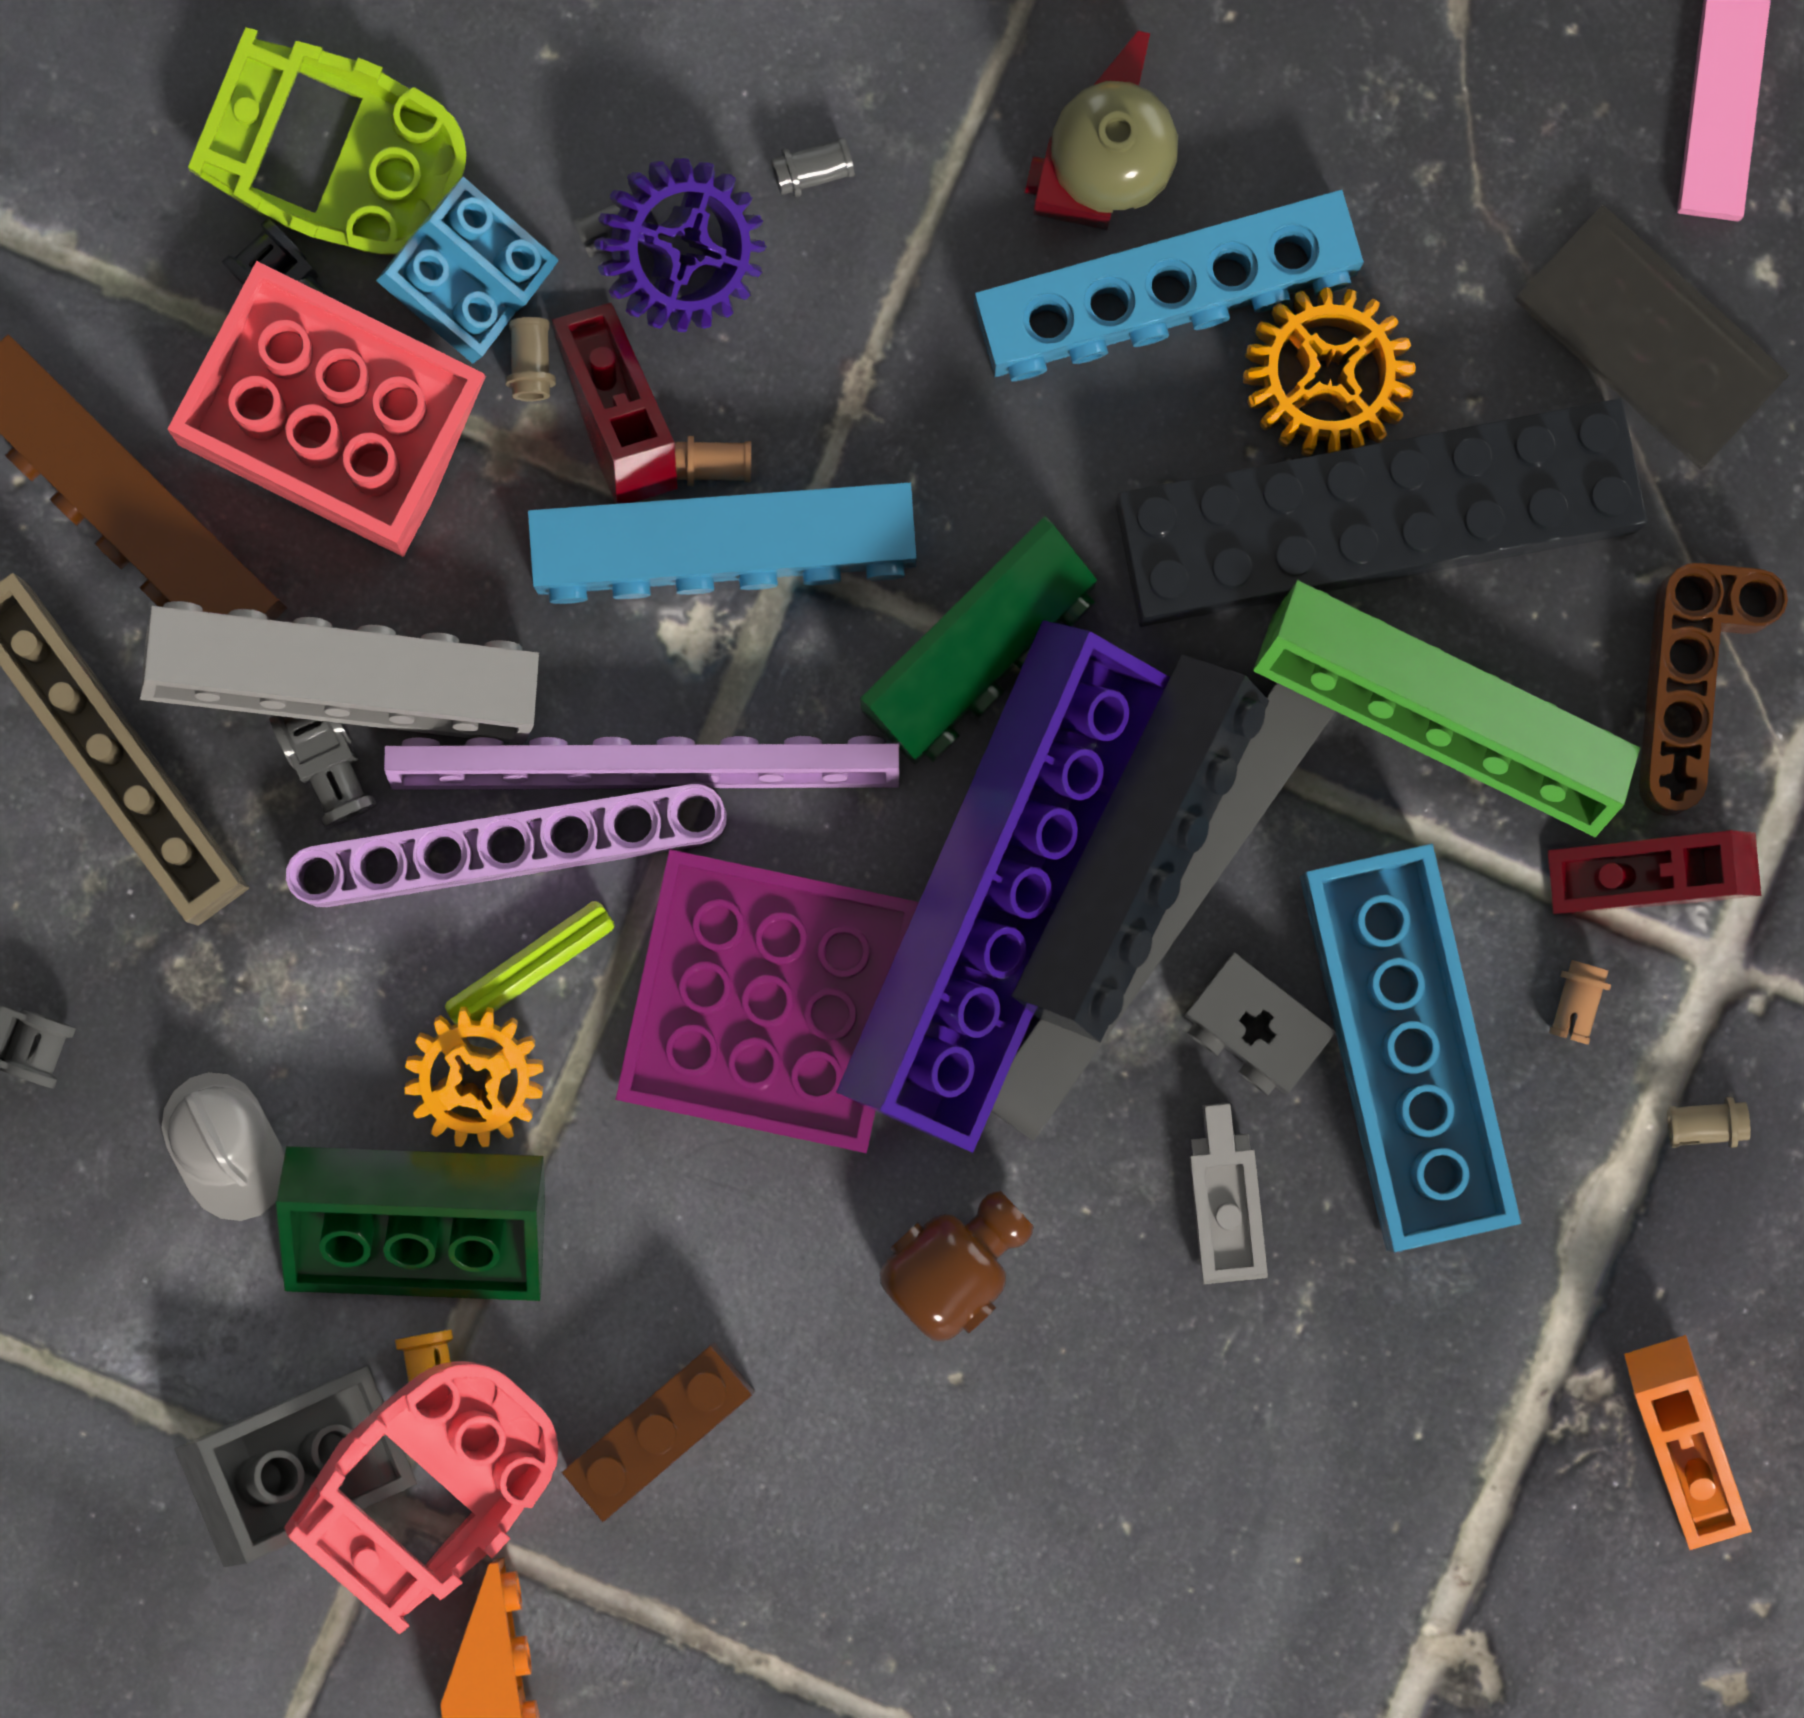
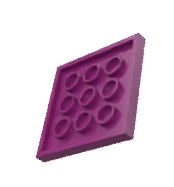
[615,849,919,1153]

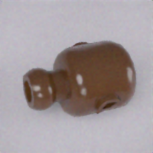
[880,1191,1034,1342]

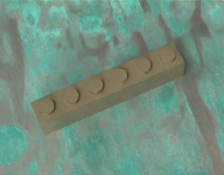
[0,573,250,926]

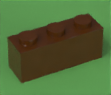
[561,1343,755,1522]

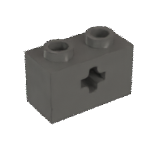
[1183,952,1336,1096]

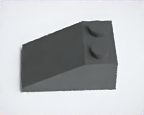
[174,1366,417,1567]

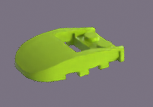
[188,27,466,255]

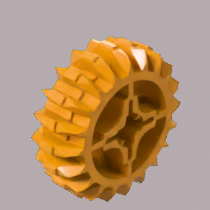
[1243,287,1416,457]

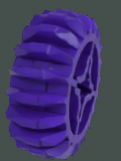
[594,158,767,332]

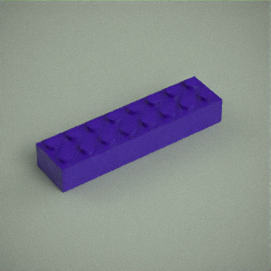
[836,620,1170,1153]

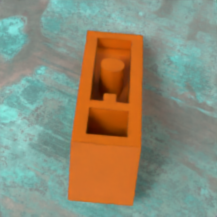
[1624,1335,1752,1550]

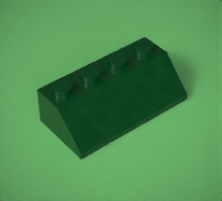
[860,516,1097,765]
[276,1146,545,1301]

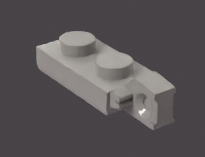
[1189,1102,1268,1284]

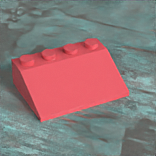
[168,261,486,557]

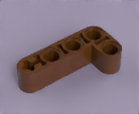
[1639,563,1788,816]

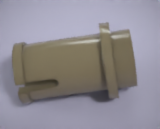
[505,317,556,401]
[1667,1097,1750,1148]

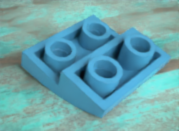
[376,177,559,364]

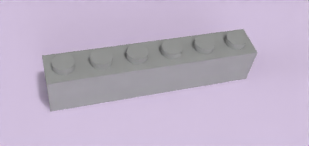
[140,601,539,745]

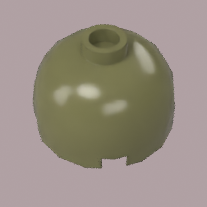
[1051,81,1178,213]

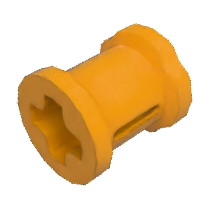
[395,1329,453,1383]

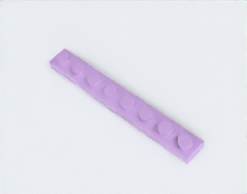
[384,736,899,790]

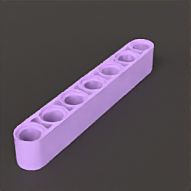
[286,784,727,907]

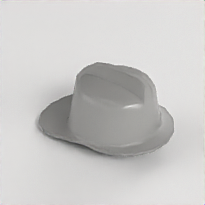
[161,1072,284,1221]

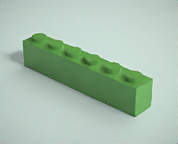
[1253,580,1640,837]

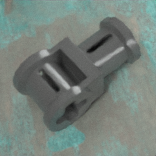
[269,716,377,828]
[0,1006,76,1089]

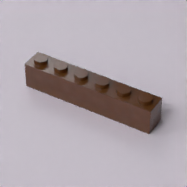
[0,334,287,621]

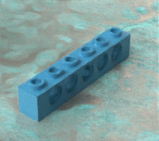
[974,190,1364,381]

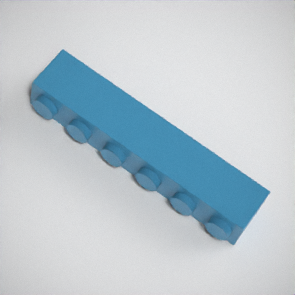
[528,482,917,604]

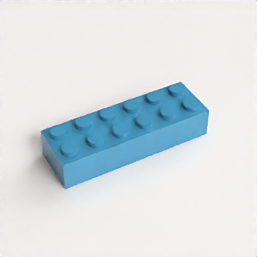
[1300,844,1521,1252]

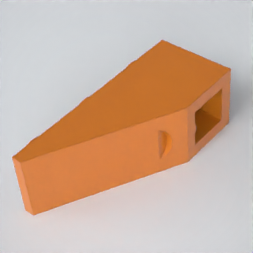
[440,1557,540,1718]

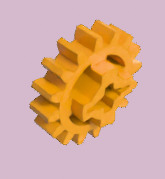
[404,1007,544,1148]

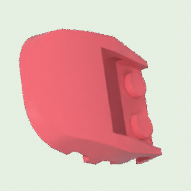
[284,1361,558,1634]

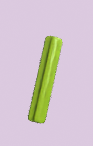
[445,901,614,1024]

